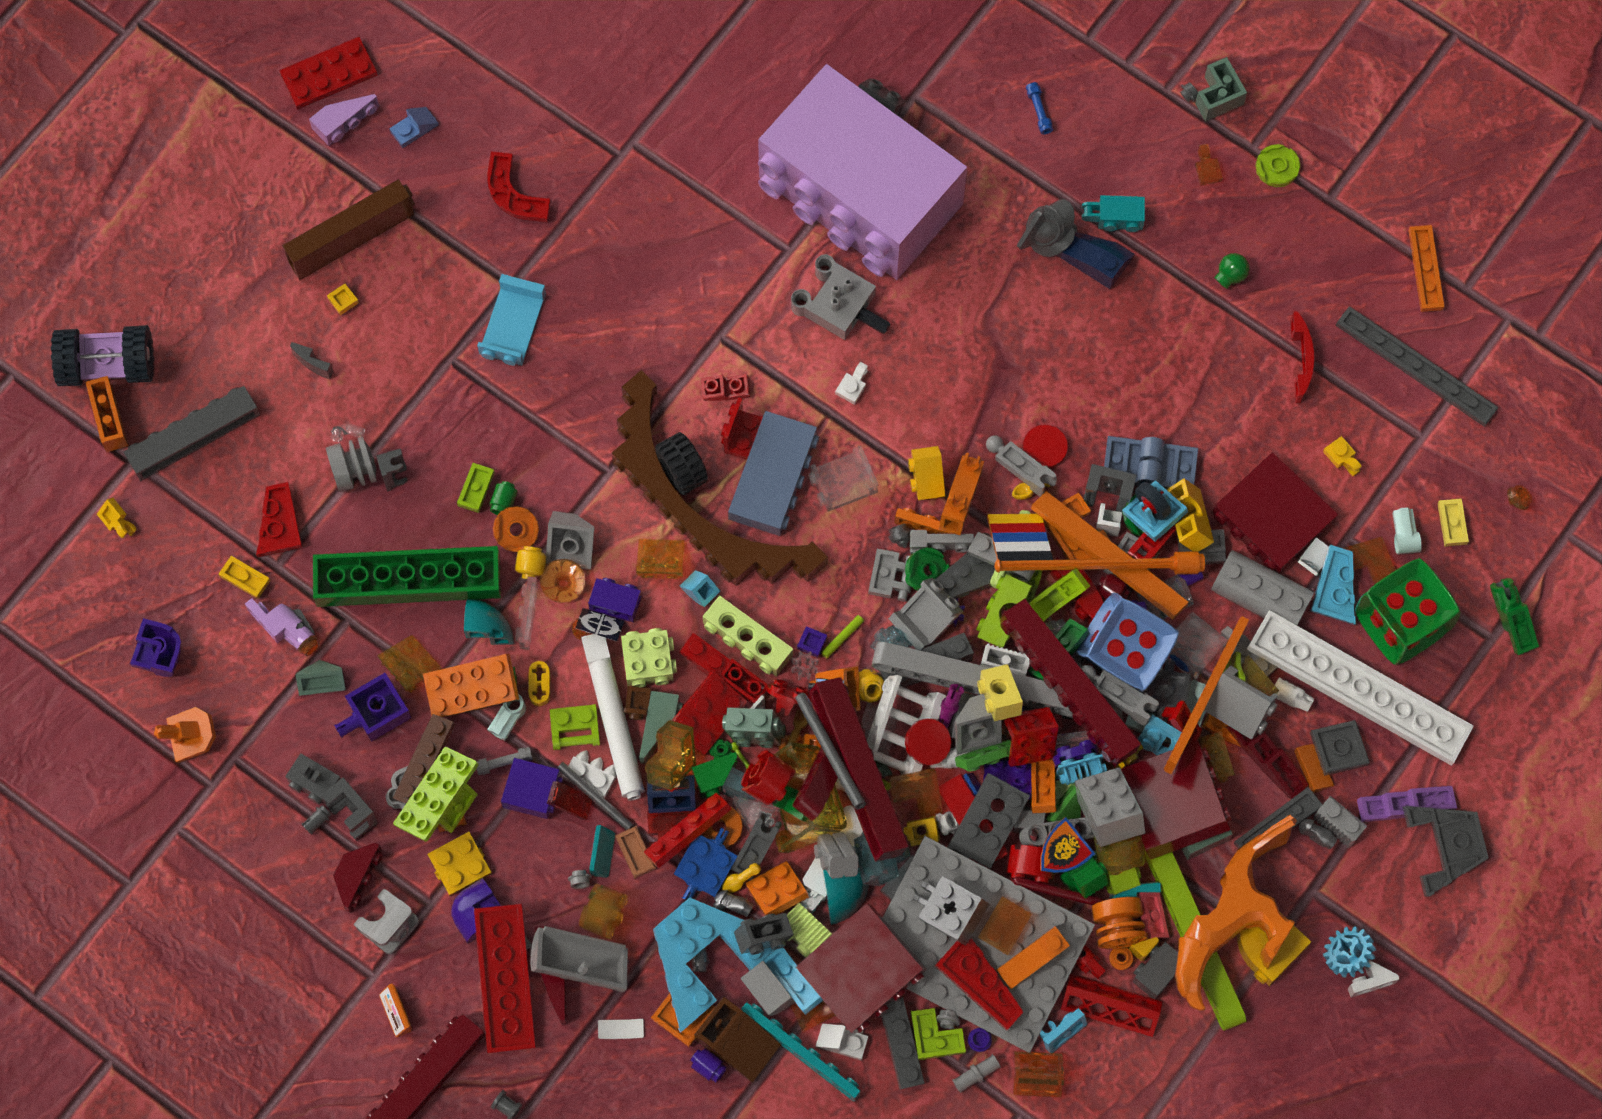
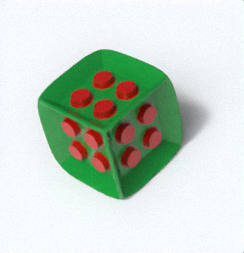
[1355,558,1461,665]

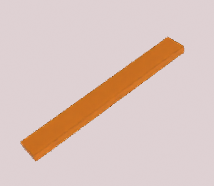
[1031,491,1188,620]
[1164,616,1249,775]

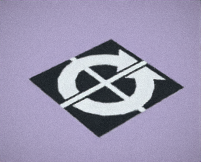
[575,608,624,641]

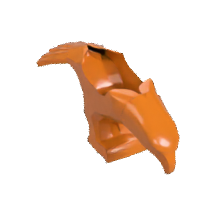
[1175,815,1297,1011]

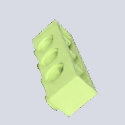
[703,595,793,677]

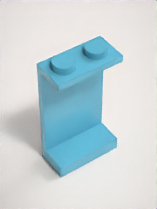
[477,274,546,366]

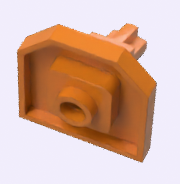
[154,707,216,763]

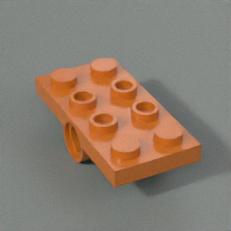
[423,654,519,717]

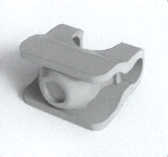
[354,889,419,955]

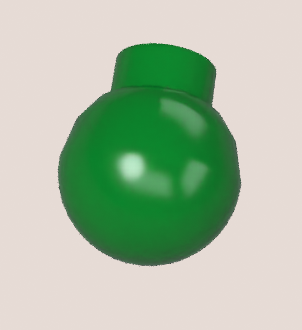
[1214,253,1250,289]

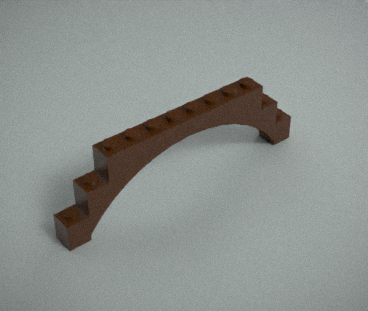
[612,370,828,586]

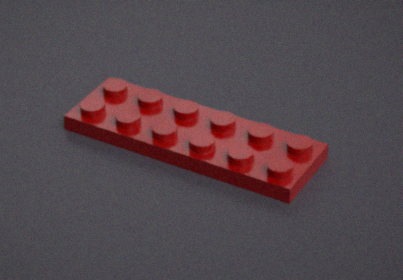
[474,904,535,1053]

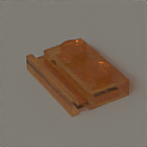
[978,896,1032,956]

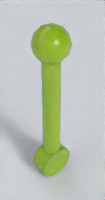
[731,742,749,769]

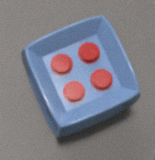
[1076,593,1179,692]

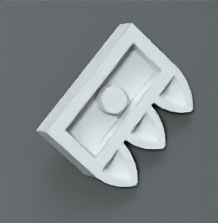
[563,750,617,798]

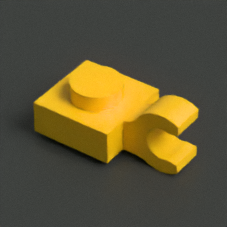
[1323,436,1362,476]
[97,498,136,538]

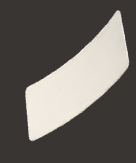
[598,1019,644,1039]

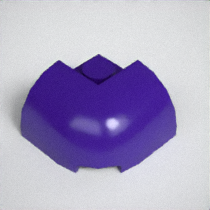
[130,618,181,677]
[451,878,501,944]

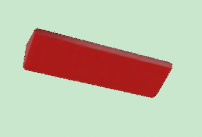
[938,774,1009,867]

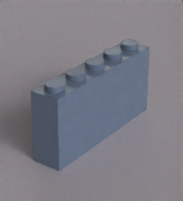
[728,411,820,536]

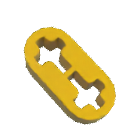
[529,661,550,706]

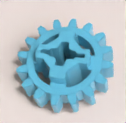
[1323,926,1376,978]

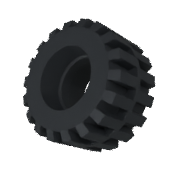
[655,432,708,495]

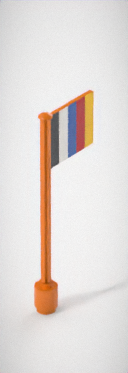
[987,514,1205,575]

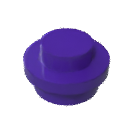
[968,1028,992,1052]

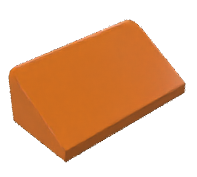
[1294,744,1334,793]

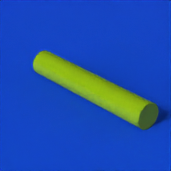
[821,615,864,659]

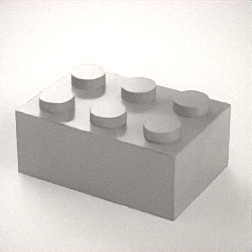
[1075,767,1145,847]

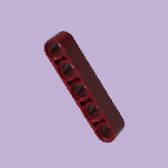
[793,747,838,821]

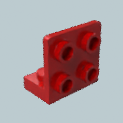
[721,397,763,460]
[1004,707,1059,767]

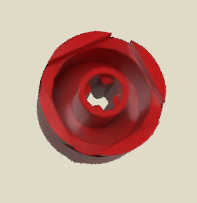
[741,750,796,805]
[1007,845,1055,884]

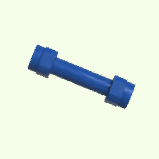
[1026,82,1053,135]

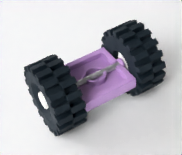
[51,325,154,387]

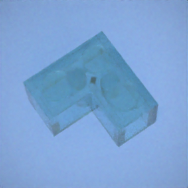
[854,834,911,886]

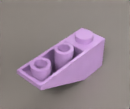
[309,94,379,146]

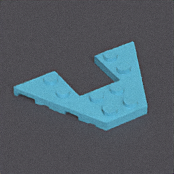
[653,897,774,1033]

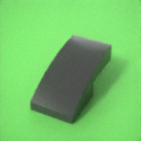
[290,342,333,380]

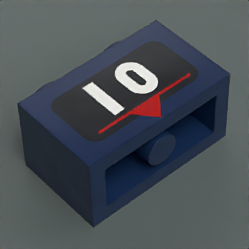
[647,775,696,813]

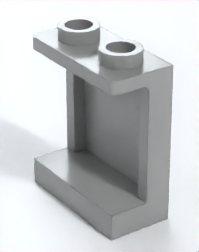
[888,578,963,650]
[1204,666,1278,740]

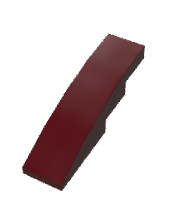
[1226,726,1309,799]
[535,926,566,1025]

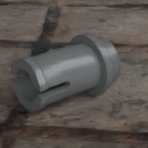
[301,805,332,835]

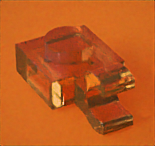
[1195,143,1223,186]

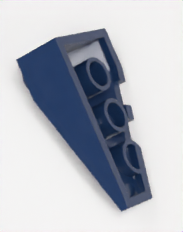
[1056,232,1135,289]

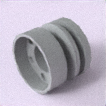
[325,436,377,493]

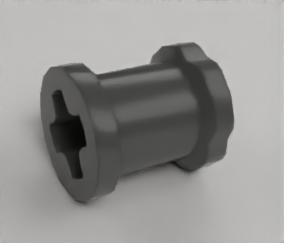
[491,1090,523,1119]

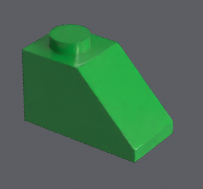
[692,752,738,799]

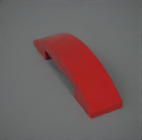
[1290,311,1314,403]

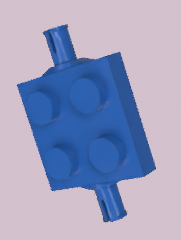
[674,828,737,900]

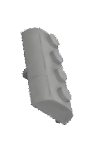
[1211,550,1315,625]
[530,926,628,992]

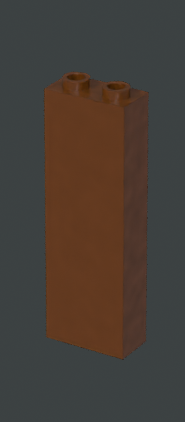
[282,179,415,281]

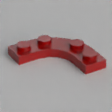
[487,151,551,222]

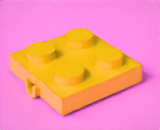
[427,832,492,896]

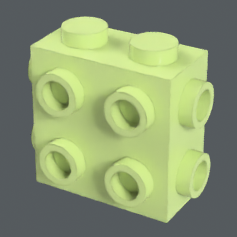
[621,628,677,688]

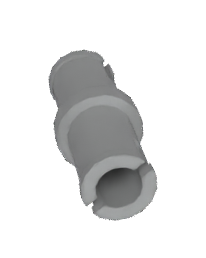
[952,1054,1001,1093]

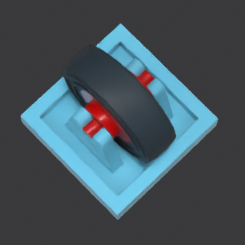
[1122,480,1188,542]

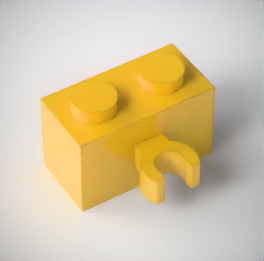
[908,446,945,500]

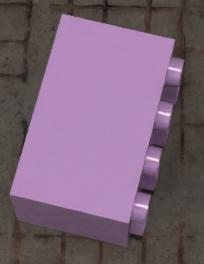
[758,64,967,280]

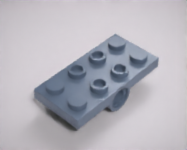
[1104,436,1198,489]

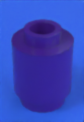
[690,1048,727,1083]

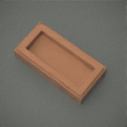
[615,826,656,879]

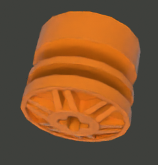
[1092,897,1148,949]

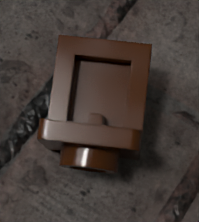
[624,686,651,720]

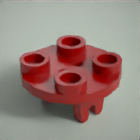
[766,679,811,716]

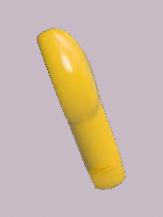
[1012,483,1050,500]
[722,863,761,893]

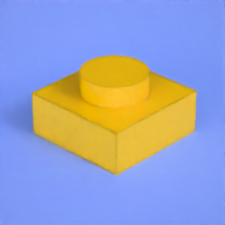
[327,284,359,316]

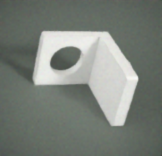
[1297,538,1329,576]

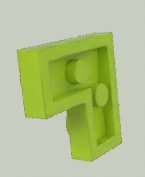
[911,1008,966,1060]

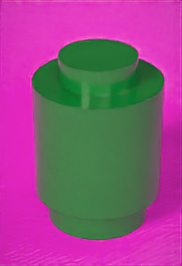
[489,481,518,515]

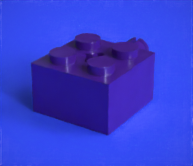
[334,673,411,742]

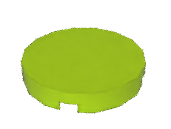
[1255,144,1300,187]

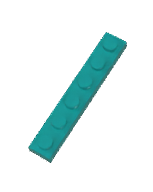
[741,1002,860,1102]

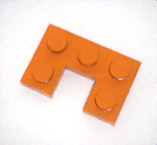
[1043,492,1111,560]

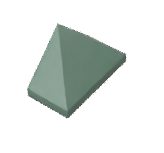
[296,660,346,696]

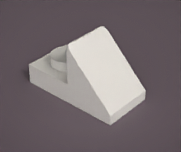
[1348,960,1399,998]
[816,1024,868,1061]

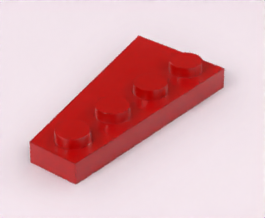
[935,936,1023,1031]

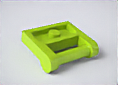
[549,704,600,750]

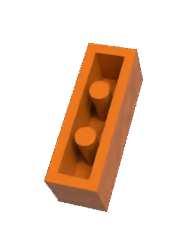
[86,376,128,452]

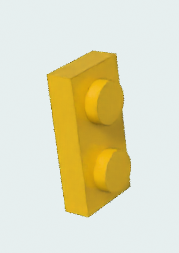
[218,556,271,599]

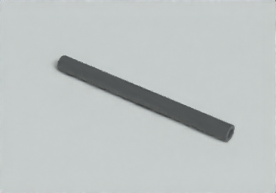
[795,693,866,810]

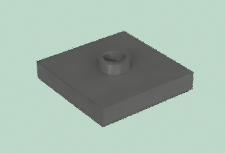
[1310,720,1370,776]

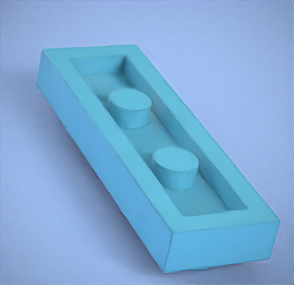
[763,947,823,1015]

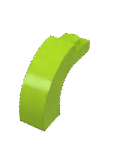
[1028,568,1090,622]

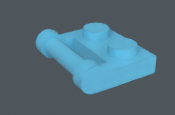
[1138,714,1182,755]

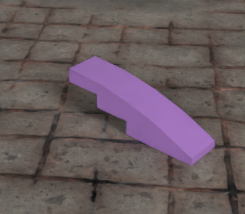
[1357,786,1457,822]

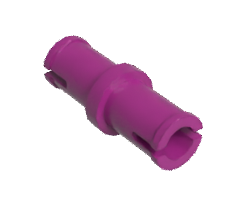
[938,684,964,728]

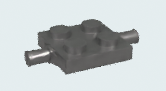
[1141,659,1192,721]

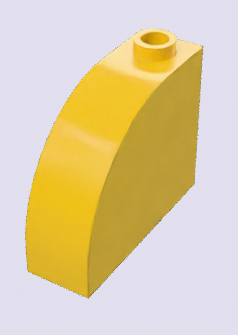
[1237,913,1311,986]

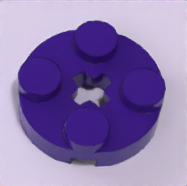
[1053,740,1100,769]

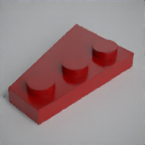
[256,482,302,558]

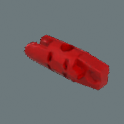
[1075,945,1106,979]

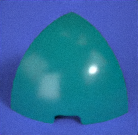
[464,599,514,645]
[823,867,870,925]

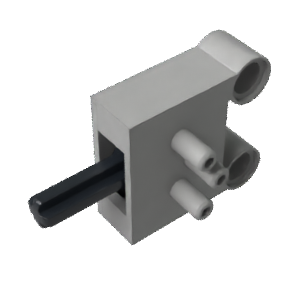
[791,254,890,340]

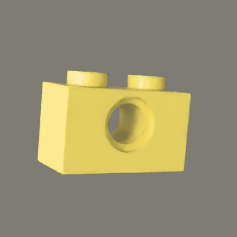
[977,664,1023,722]

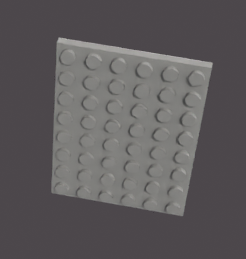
[883,836,1095,1053]

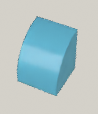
[680,570,720,607]

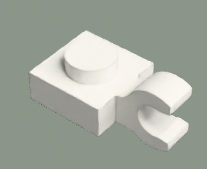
[835,362,868,405]

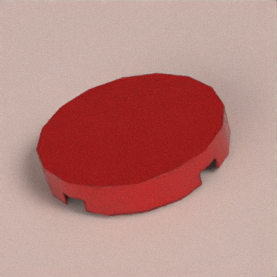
[1022,425,1068,469]
[905,718,951,766]

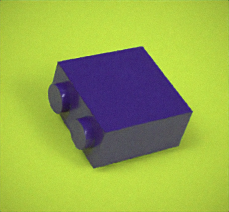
[501,758,563,819]

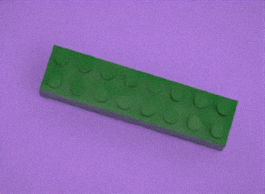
[313,546,501,607]

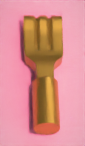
[787,709,808,750]

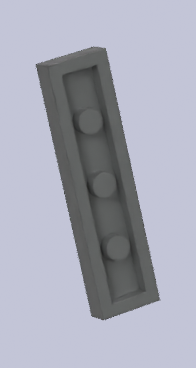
[1234,787,1322,849]
[881,997,924,1090]

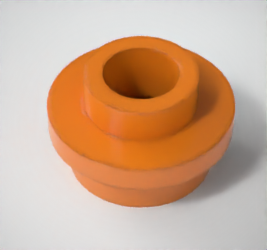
[1109,948,1133,970]

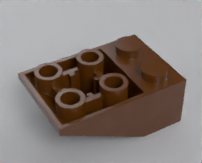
[694,997,781,1083]

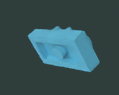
[1040,1008,1087,1054]

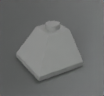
[546,511,595,570]
[955,694,1002,755]

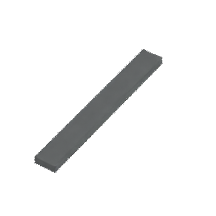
[1336,306,1498,427]

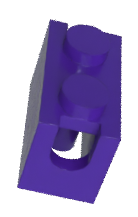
[588,578,641,623]

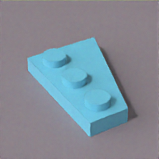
[1310,545,1356,625]

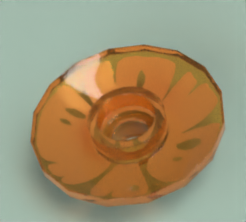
[540,559,586,603]

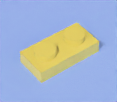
[1438,499,1469,547]

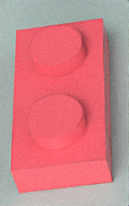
[1137,892,1169,940]

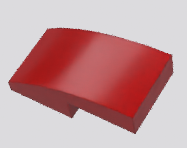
[701,374,751,401]

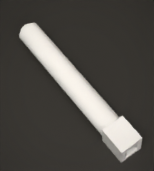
[581,634,645,801]

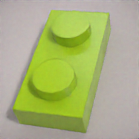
[457,463,495,513]

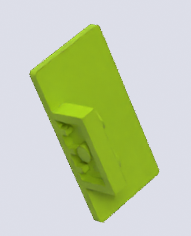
[393,747,479,842]

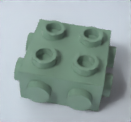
[722,708,786,748]

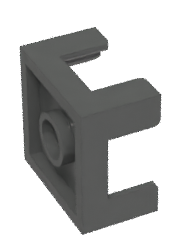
[1083,464,1137,512]
[321,778,378,841]

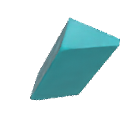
[589,825,615,878]

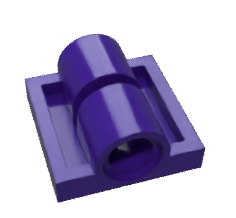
[983,760,1031,800]

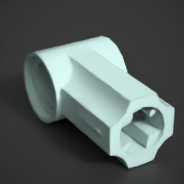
[1392,507,1421,555]
[487,694,526,741]

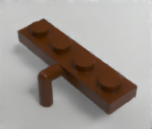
[393,714,456,805]

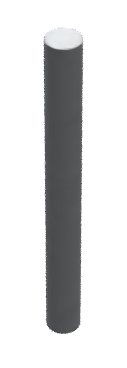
[557,762,633,830]

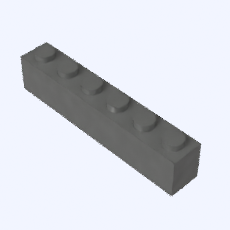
[124,386,260,481]

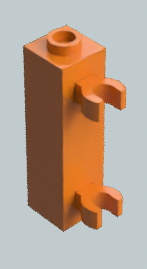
[939,453,985,535]

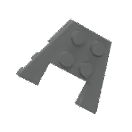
[1402,806,1488,897]

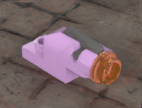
[245,598,320,656]

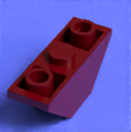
[333,843,383,913]

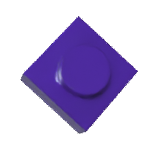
[797,626,827,658]

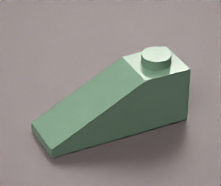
[639,691,683,764]

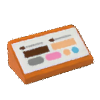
[379,984,413,1037]

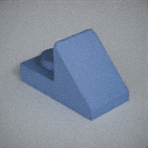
[389,107,439,148]

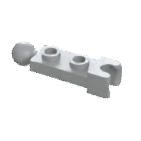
[986,435,1057,497]
[910,530,992,554]
[1081,665,1159,726]

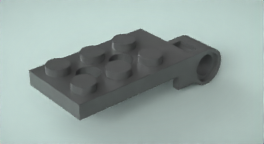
[947,773,1030,868]

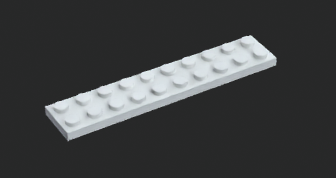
[1247,610,1473,766]

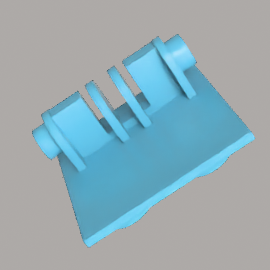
[1056,753,1107,785]

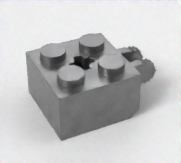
[913,876,990,946]

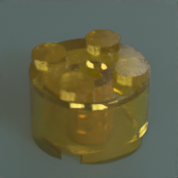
[1094,835,1145,875]
[579,884,629,939]

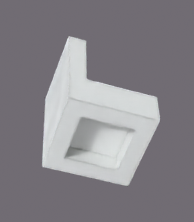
[1096,503,1122,537]

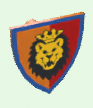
[1040,817,1095,873]

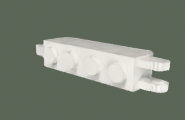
[800,805,865,913]

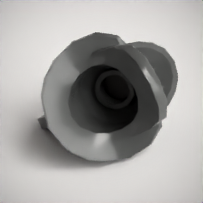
[1017,199,1078,257]

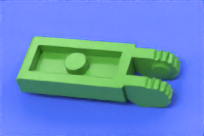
[955,740,1011,772]

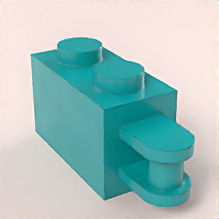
[1081,195,1145,232]

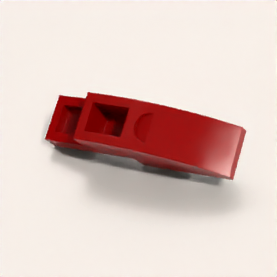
[1050,557,1104,624]
[679,633,768,704]

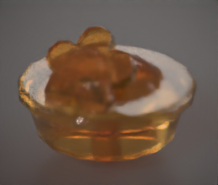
[1507,485,1532,510]

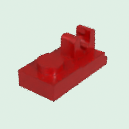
[1162,701,1202,744]

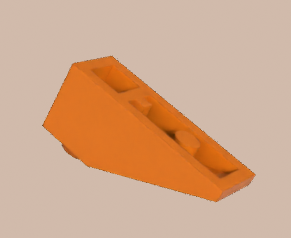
[997,926,1070,989]

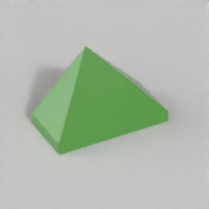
[1045,783,1081,822]

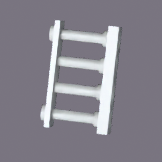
[867,675,946,783]

